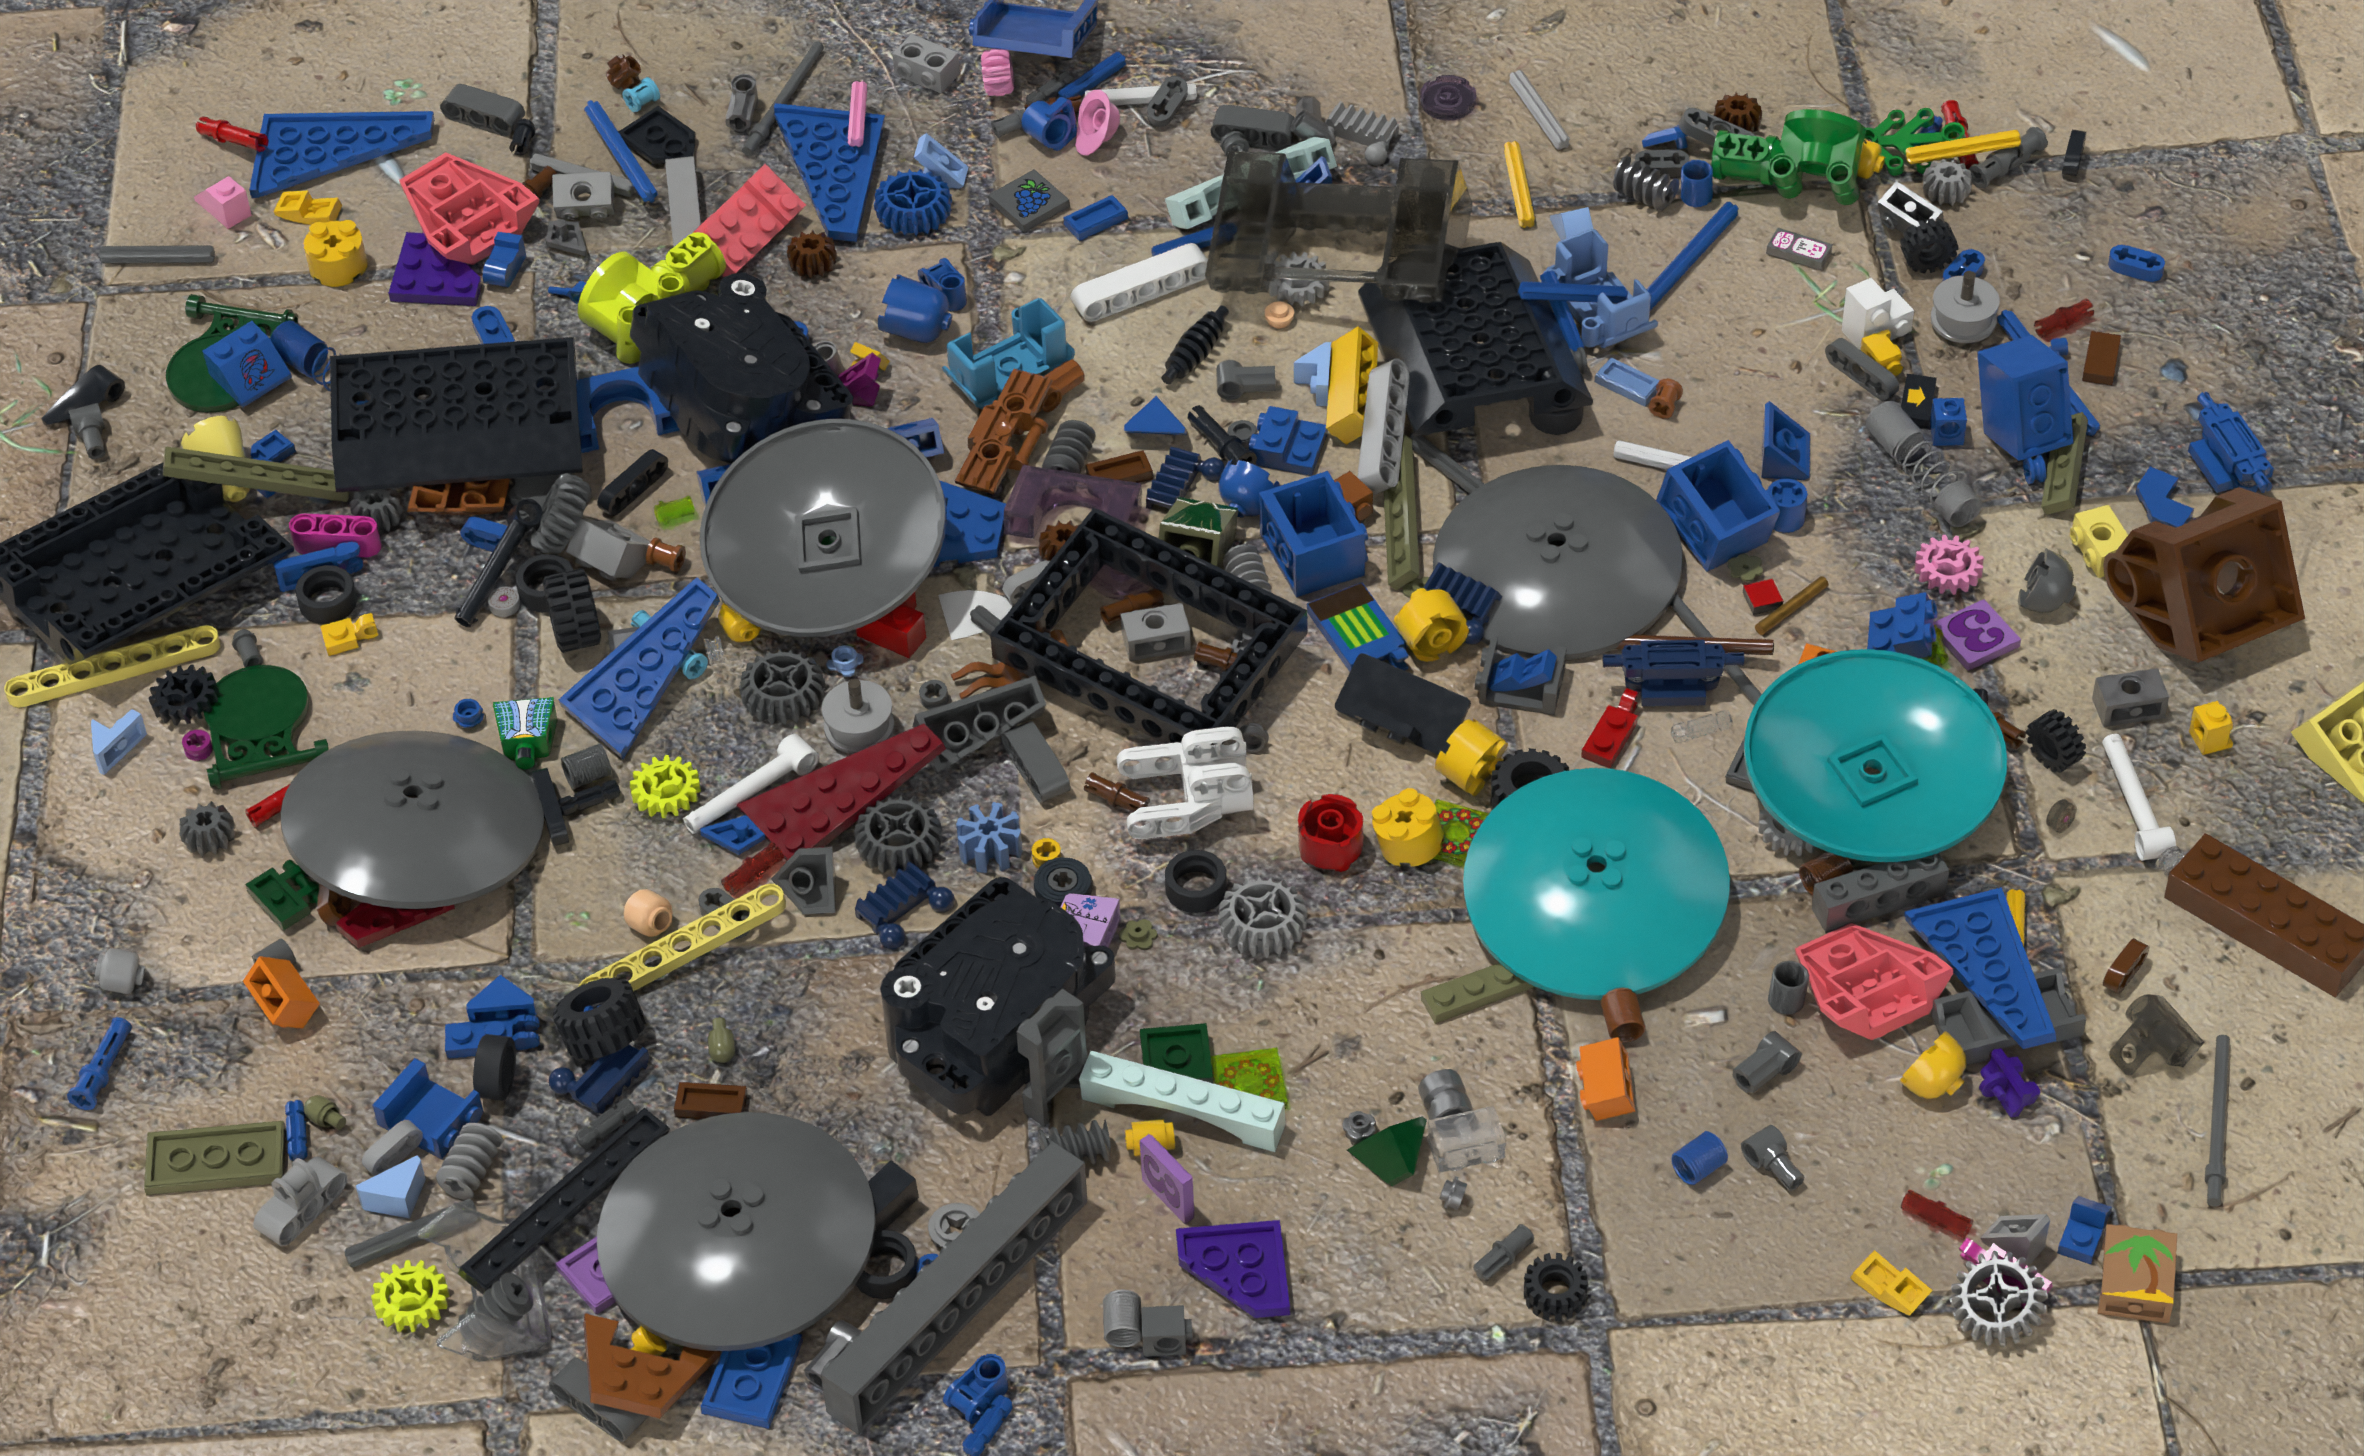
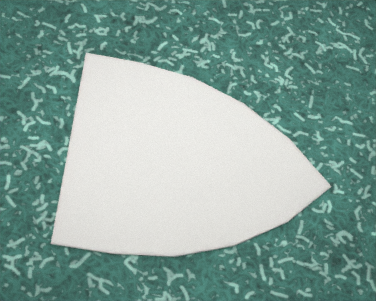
[938,590,1014,640]

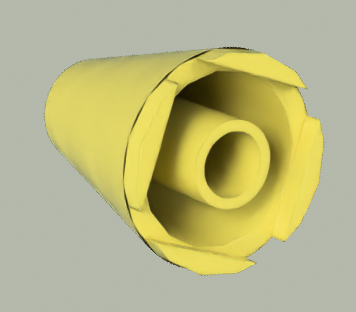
[181,416,250,502]

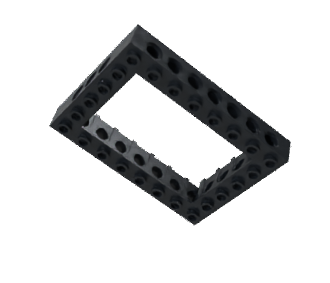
[990,508,1308,747]

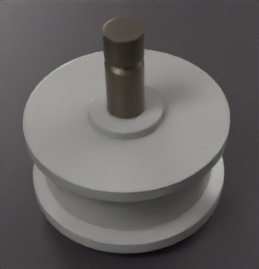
[1931,271,2000,343]
[822,679,894,754]

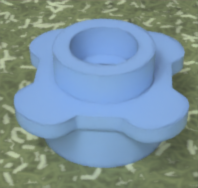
[826,645,864,677]

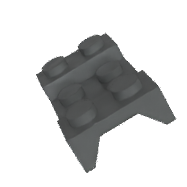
[1931,967,2086,1065]
[1017,989,1087,1127]

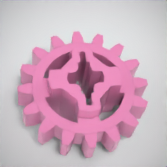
[1915,535,1984,595]

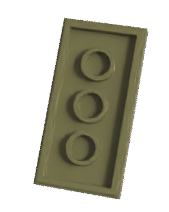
[144,1120,286,1195]

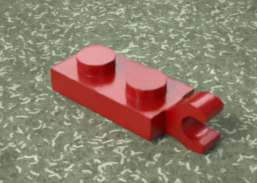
[1581,688,1639,769]

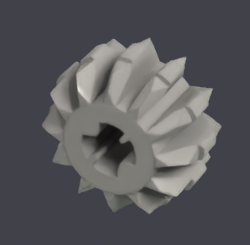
[1923,158,1972,206]

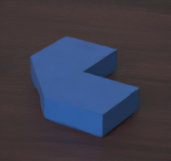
[250,430,296,499]
[2136,467,2194,528]

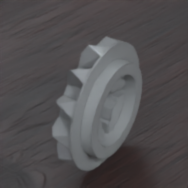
[928,1203,980,1247]

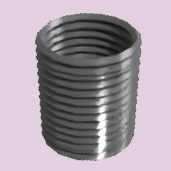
[561,743,612,790]
[1768,960,1809,1015]

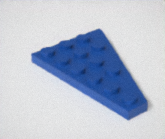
[774,103,885,242]
[249,111,435,198]

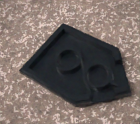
[618,106,696,164]

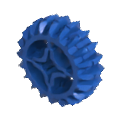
[874,168,952,237]

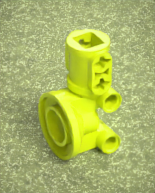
[577,232,726,364]

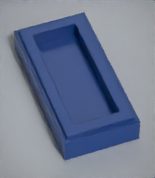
[1063,195,1128,241]

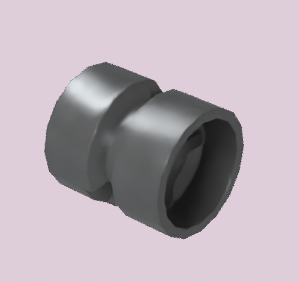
[1418,1069,1475,1134]

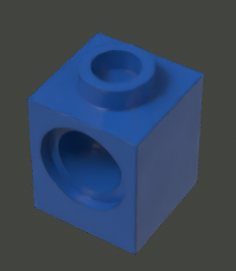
[1930,398,1967,446]

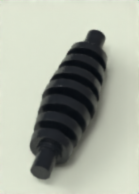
[1161,305,1229,385]

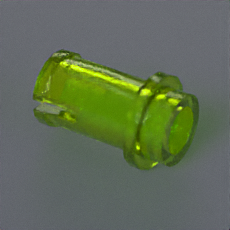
[654,496,695,525]
[1928,625,1949,666]

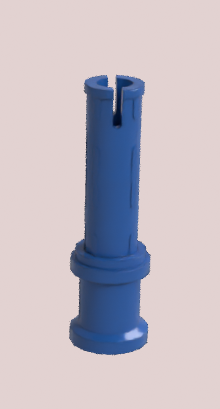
[67,1017,132,1110]

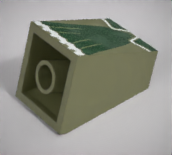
[1159,497,1238,569]

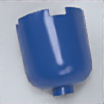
[878,274,953,343]

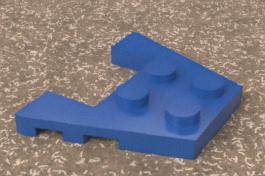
[933,480,1008,567]

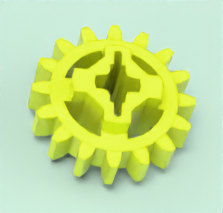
[630,755,701,818]
[371,1260,450,1332]

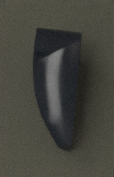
[41,365,125,425]

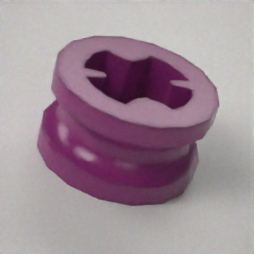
[182,730,213,761]

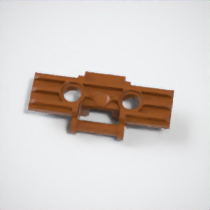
[955,369,1053,494]

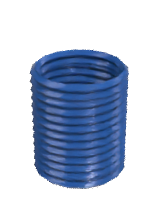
[1681,160,1713,207]
[1671,1131,1728,1185]

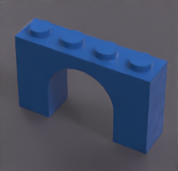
[551,366,680,453]

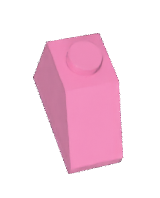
[194,176,252,229]

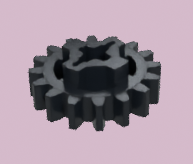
[148,664,220,725]

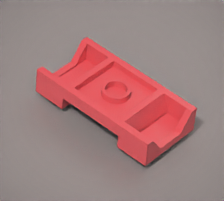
[693,164,806,277]

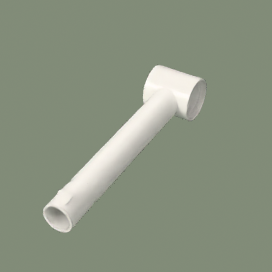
[683,734,819,834]
[2102,734,2176,861]

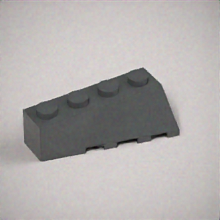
[912,676,1046,774]

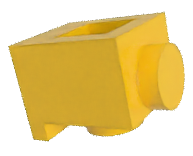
[1860,329,1903,377]
[2189,701,2233,755]

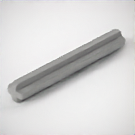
[1509,70,1570,150]
[530,154,635,197]

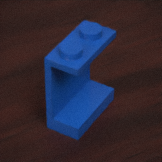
[372,1058,483,1160]

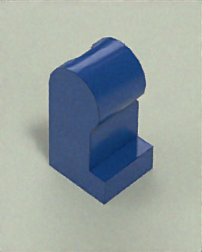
[483,232,526,288]

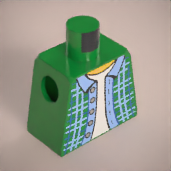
[493,697,558,769]

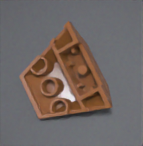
[407,479,510,515]

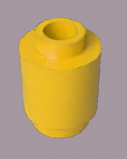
[1125,1119,1175,1156]

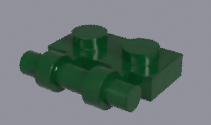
[245,860,319,931]

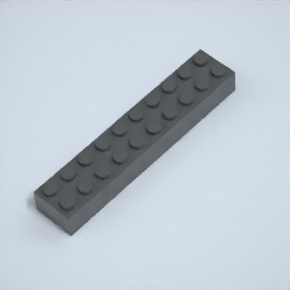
[821,1141,1087,1435]

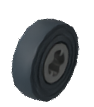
[1034,857,1092,907]

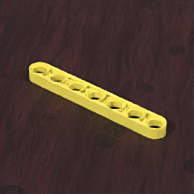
[4,625,221,708]
[578,884,786,991]

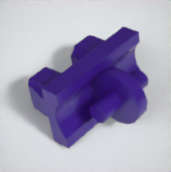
[1979,1048,2040,1118]

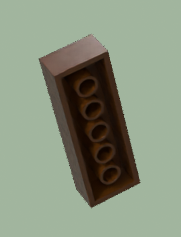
[2164,833,2364,998]

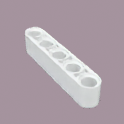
[1070,243,1212,322]

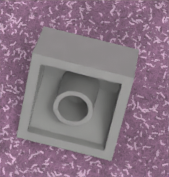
[566,518,651,581]

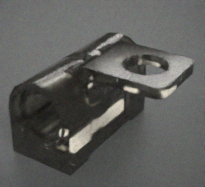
[2109,994,2205,1075]

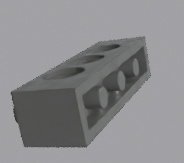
[1811,853,1949,933]

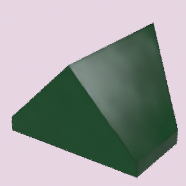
[1347,1116,1427,1186]

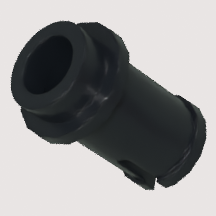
[509,119,536,156]

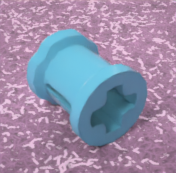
[622,77,660,112]

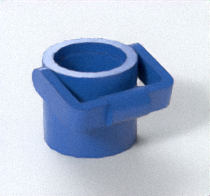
[1021,97,1077,151]
[1766,478,1808,533]

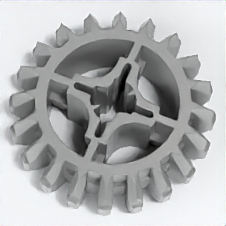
[1218,875,1307,958]
[1950,1250,2048,1347]

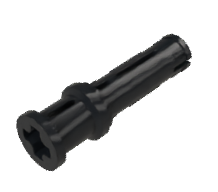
[1187,405,1257,465]

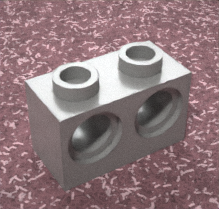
[893,34,960,94]

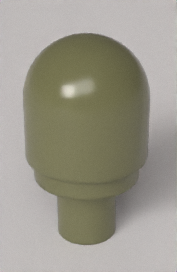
[707,1017,735,1063]
[304,1095,346,1130]

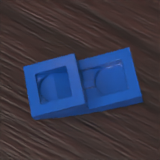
[1488,649,1557,691]

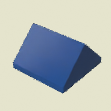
[1761,401,1810,480]

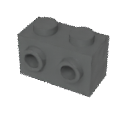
[1878,181,1944,248]

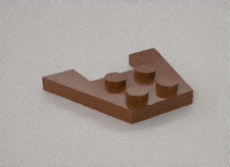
[583,1313,721,1419]

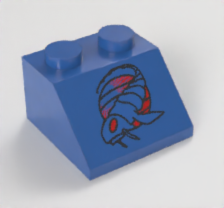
[202,321,292,408]

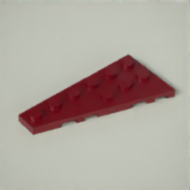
[737,723,946,861]

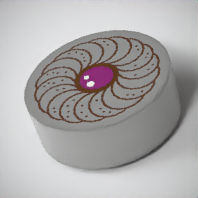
[488,587,520,617]

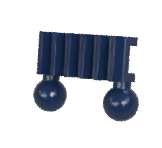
[1146,447,1225,510]
[1424,562,1503,645]
[855,861,955,949]
[549,1044,650,1114]

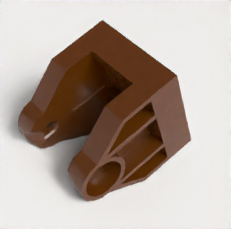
[2104,487,2305,663]

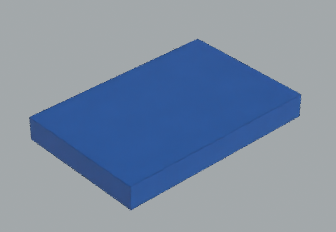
[701,1333,803,1429]

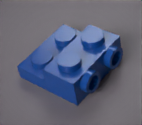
[1249,406,1328,476]
[1867,592,1938,658]

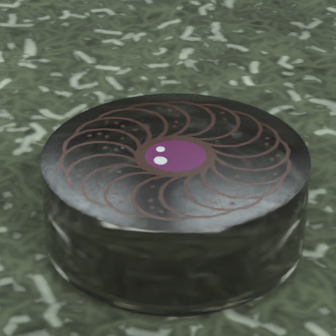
[2046,799,2077,833]

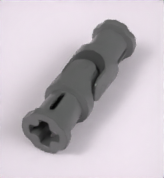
[1969,127,2048,189]

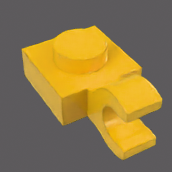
[320,613,378,656]

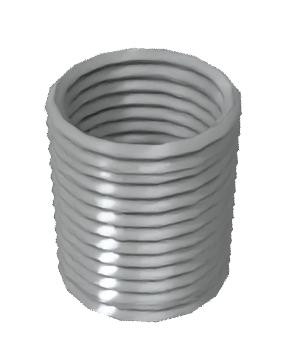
[1103,1289,1142,1347]

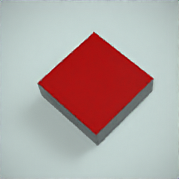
[1742,579,1784,615]

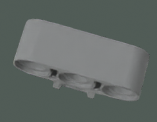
[253,1156,348,1246]

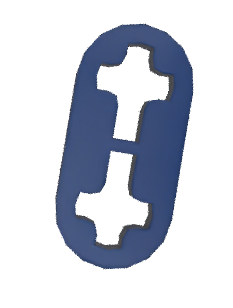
[2108,245,2165,282]
[1942,249,1985,281]
[460,517,508,552]

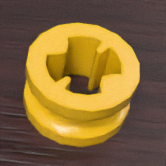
[1031,838,1061,869]

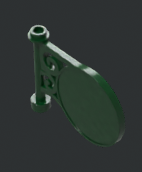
[166,294,298,413]
[203,665,329,789]

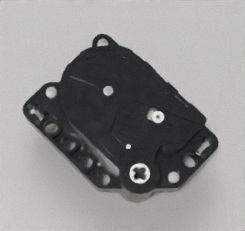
[630,272,853,464]
[880,877,1116,1116]

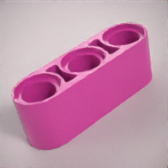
[289,513,381,557]

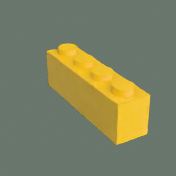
[1326,326,1378,445]

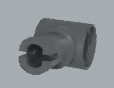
[68,403,105,459]
[1741,1125,1805,1191]

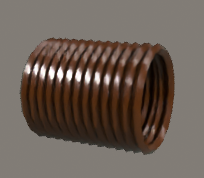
[1799,852,1853,895]

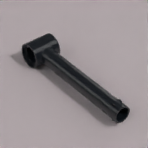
[454,499,543,627]

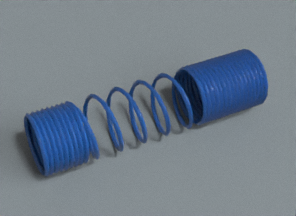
[270,320,369,405]

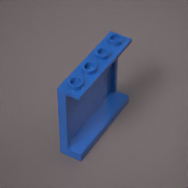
[969,0,1098,58]

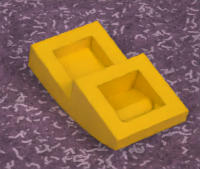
[273,190,342,225]
[1850,1250,1933,1316]

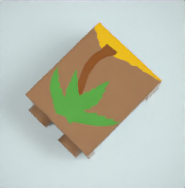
[2097,1224,2177,1323]

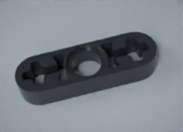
[597,449,668,516]
[531,768,569,847]

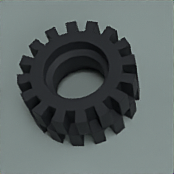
[1900,218,1958,274]
[2026,709,2086,773]
[1523,1253,1588,1321]

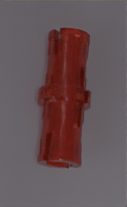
[2034,299,2094,338]
[721,842,784,896]
[1900,1189,1974,1240]

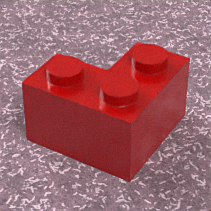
[856,592,926,659]

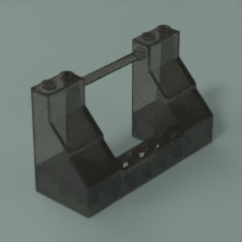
[1205,151,1473,303]

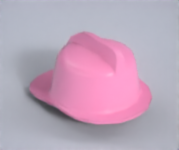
[1075,90,1120,155]

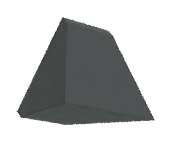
[771,847,836,914]

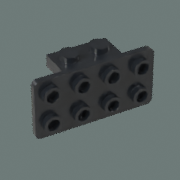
[1335,653,1471,755]

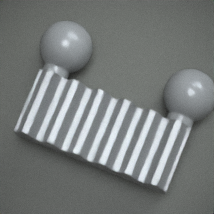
[1324,101,1399,166]

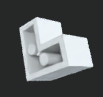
[1842,278,1914,350]

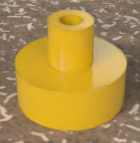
[631,1326,667,1356]

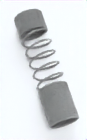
[1866,401,1982,527]

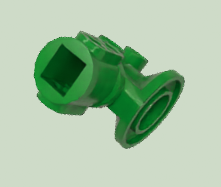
[1711,109,1866,205]

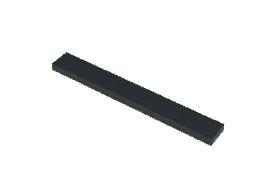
[458,1108,670,1295]

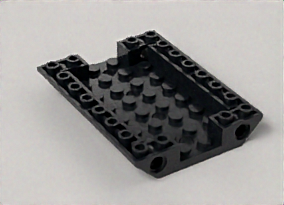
[1358,242,1593,436]
[330,337,583,493]
[0,462,294,665]

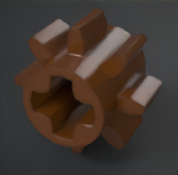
[606,54,641,90]

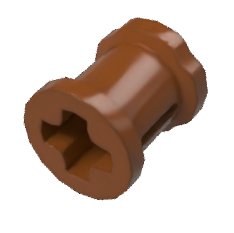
[1648,378,1683,419]
[646,537,686,572]

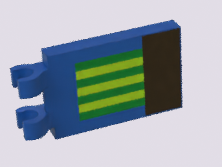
[1307,582,1408,672]

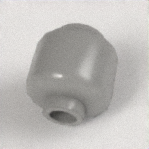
[94,948,146,994]

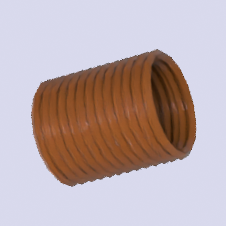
[1601,988,1645,1043]

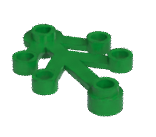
[1865,108,1966,176]

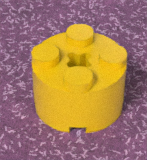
[303,220,367,287]
[1393,588,1469,662]
[1435,718,1508,796]
[1372,788,1444,867]

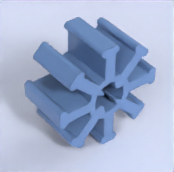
[956,802,1023,873]

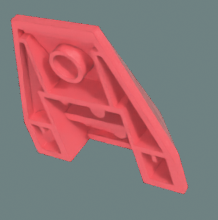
[399,152,539,265]
[1795,923,1953,1040]

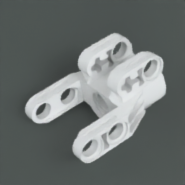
[1116,727,1253,839]

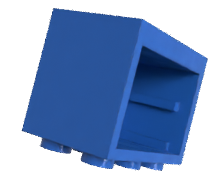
[1977,335,2073,461]
[1656,440,1780,572]
[1259,471,1368,598]

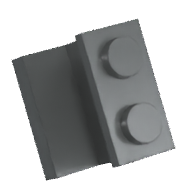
[1475,636,1567,715]

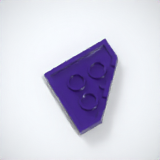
[388,232,482,306]
[1176,1220,1290,1318]

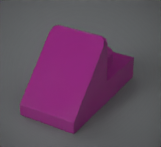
[838,352,881,407]

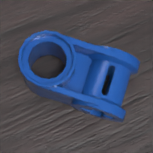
[918,258,967,311]
[943,1354,1009,1424]

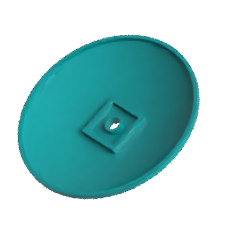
[1744,649,2007,862]
[1463,768,1730,1000]

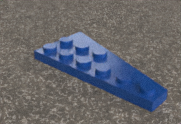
[558,577,720,759]
[1904,887,2056,1049]

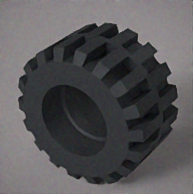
[543,568,601,653]
[1490,748,1569,811]
[553,977,646,1060]

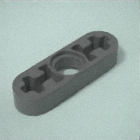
[1679,108,1756,148]
[1825,338,1899,401]

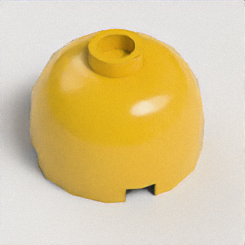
[1899,1031,1966,1099]

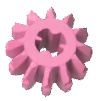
[981,48,1014,97]

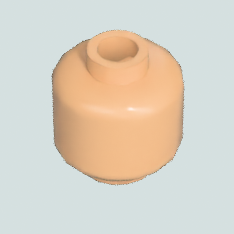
[623,889,673,937]

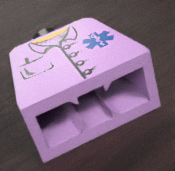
[1061,893,1120,947]

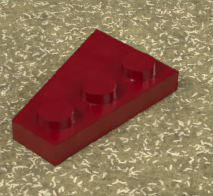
[335,902,455,948]

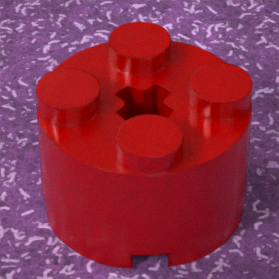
[1298,794,1363,872]

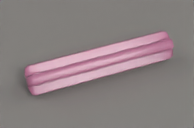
[848,81,867,147]

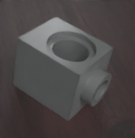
[1141,1305,1192,1357]

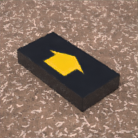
[1901,374,1937,428]

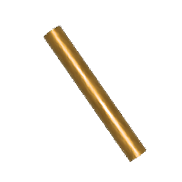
[1755,576,1829,635]

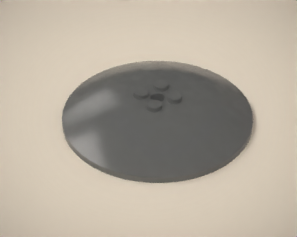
[700,419,947,637]
[1433,465,1682,660]
[281,730,544,909]
[597,1112,876,1351]

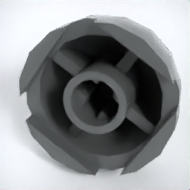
[2017,548,2076,613]

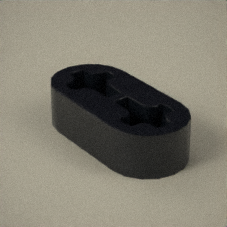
[2062,129,2087,176]

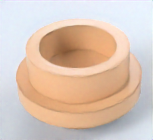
[1265,301,1294,329]

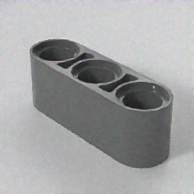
[440,84,525,136]
[1210,105,1295,150]
[1001,721,1071,803]
[549,1358,649,1442]

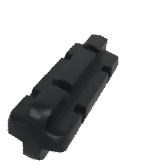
[558,780,621,816]

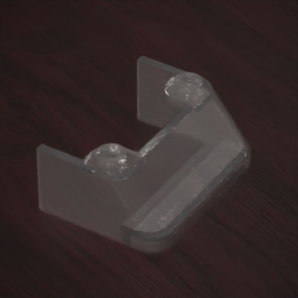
[418,1202,551,1362]

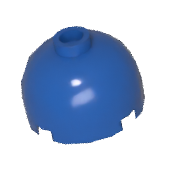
[1218,460,1281,518]

